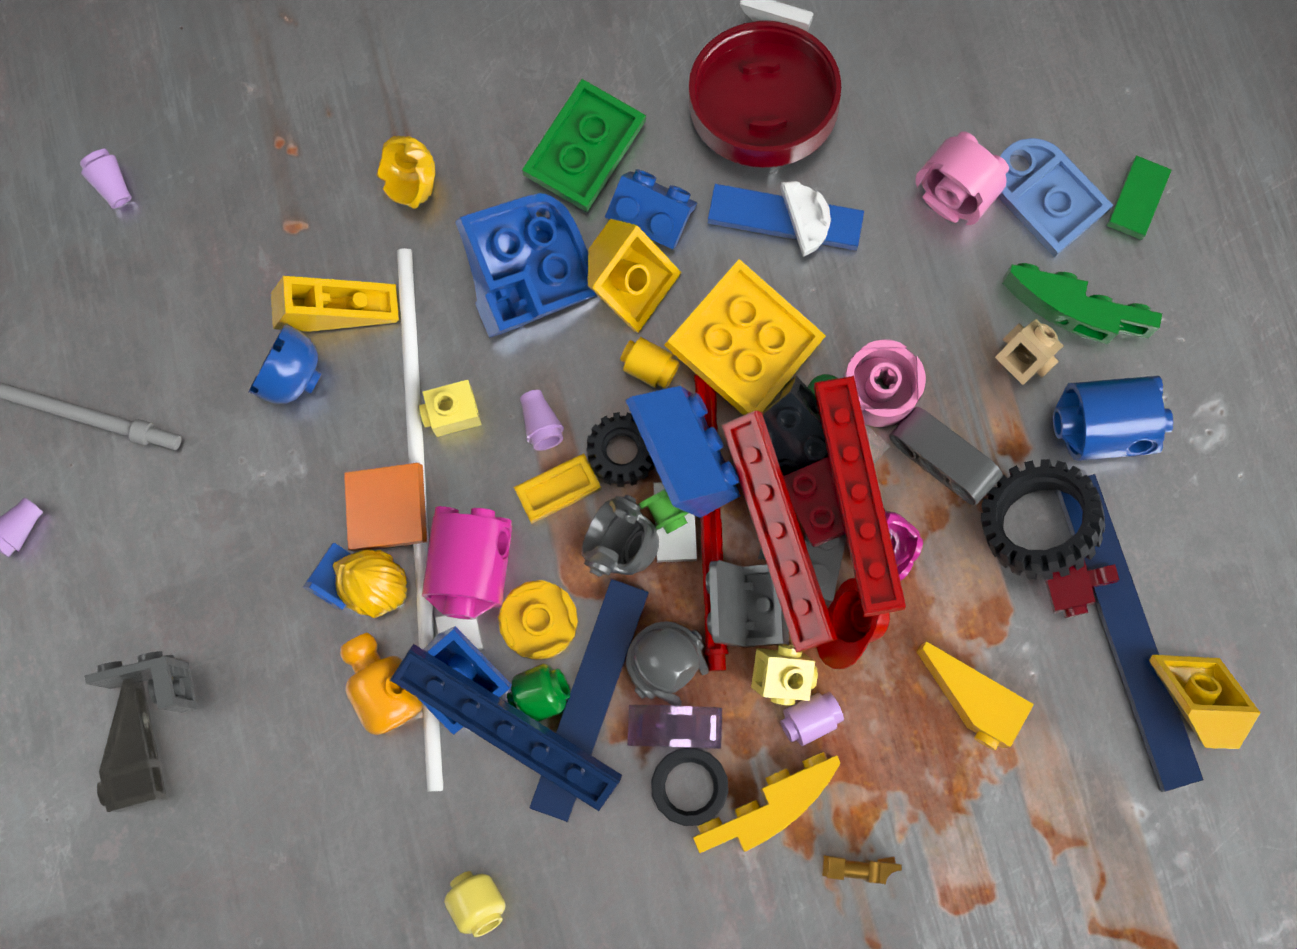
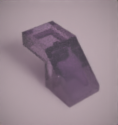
[627,705,722,749]

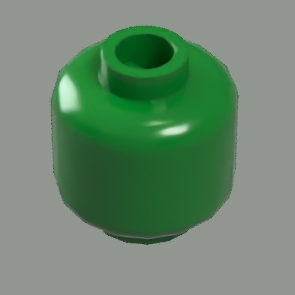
[507,664,570,722]

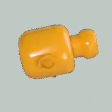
[340,632,423,735]

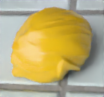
[376,136,435,209]
[333,550,407,618]

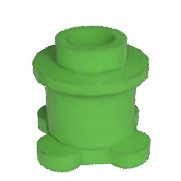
[639,489,689,534]

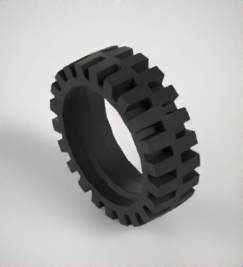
[981,459,1105,580]

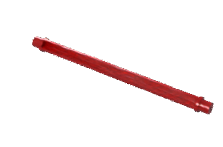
[694,374,729,672]

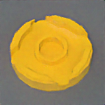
[498,580,578,661]

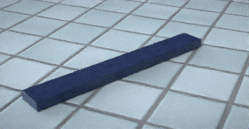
[1056,474,1204,792]

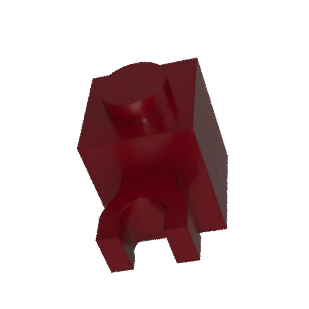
[1045,560,1119,618]

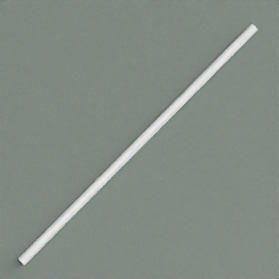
[397,248,443,792]

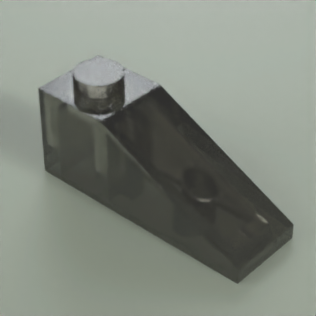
[97,679,167,812]

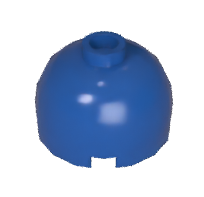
[248,323,322,404]

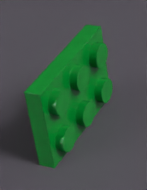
[522,79,646,212]

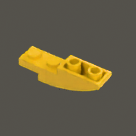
[692,752,840,853]

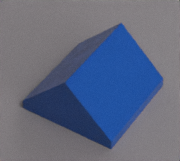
[418,626,512,735]

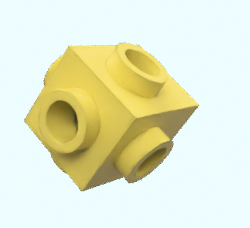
[751,644,818,705]

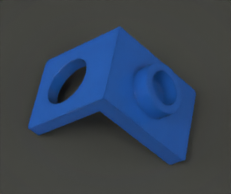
[303,543,351,610]

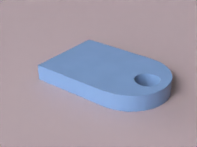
[998,138,1114,257]

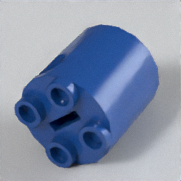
[1053,376,1174,461]

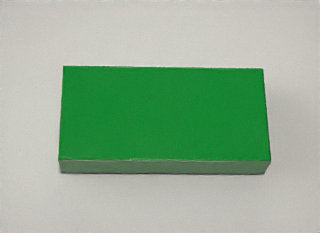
[1106,155,1172,240]

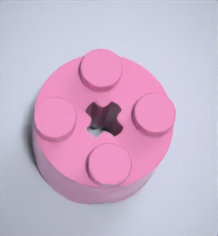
[916,132,1009,225]
[843,340,926,427]

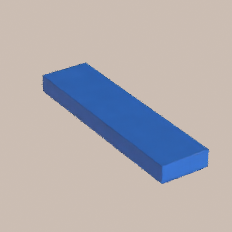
[707,184,864,251]

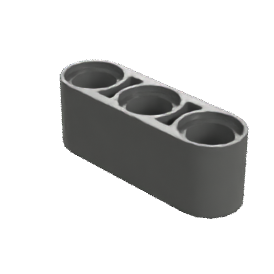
[889,407,1003,506]

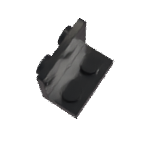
[762,375,829,476]

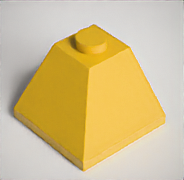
[588,219,682,333]
[1149,655,1261,749]

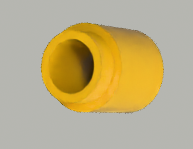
[620,337,680,389]

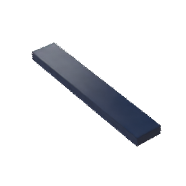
[529,579,649,822]
[390,644,622,811]

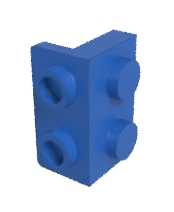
[605,169,697,250]

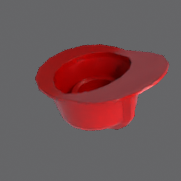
[817,578,890,669]

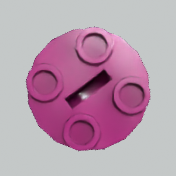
[422,506,512,620]

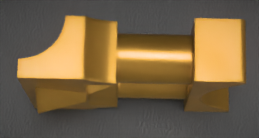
[822,855,902,884]

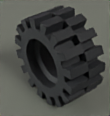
[586,412,655,487]

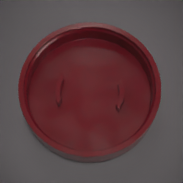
[689,21,842,168]

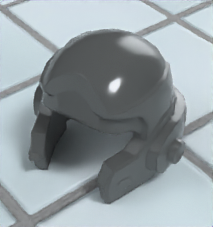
[581,495,659,577]
[626,621,709,707]

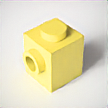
[419,380,482,437]

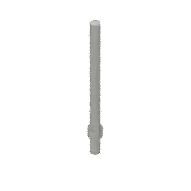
[0,382,181,450]

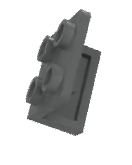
[706,560,789,648]

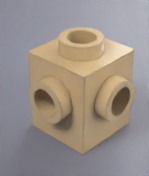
[995,319,1064,385]

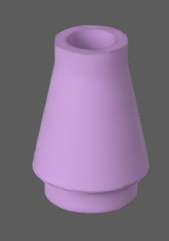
[80,149,132,209]
[520,390,564,451]
[0,498,43,558]

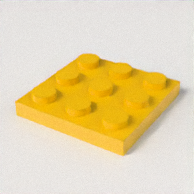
[664,259,826,415]

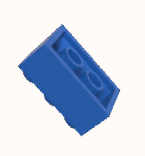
[625,386,741,518]

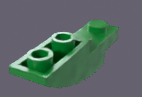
[1002,263,1163,344]

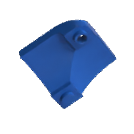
[455,193,598,338]

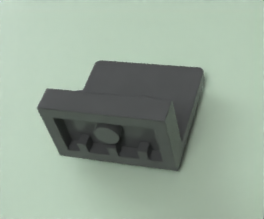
[84,651,197,713]

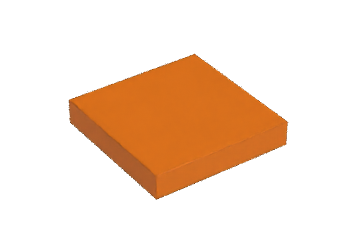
[344,463,427,552]

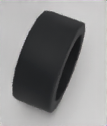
[651,748,728,826]

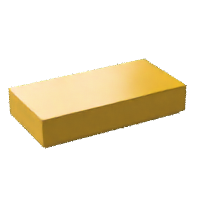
[514,453,602,524]

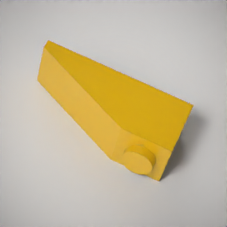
[271,276,399,331]
[917,642,1034,751]

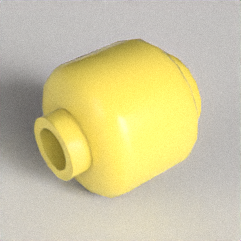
[444,871,506,937]

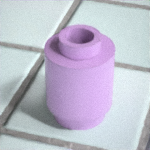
[780,692,844,746]

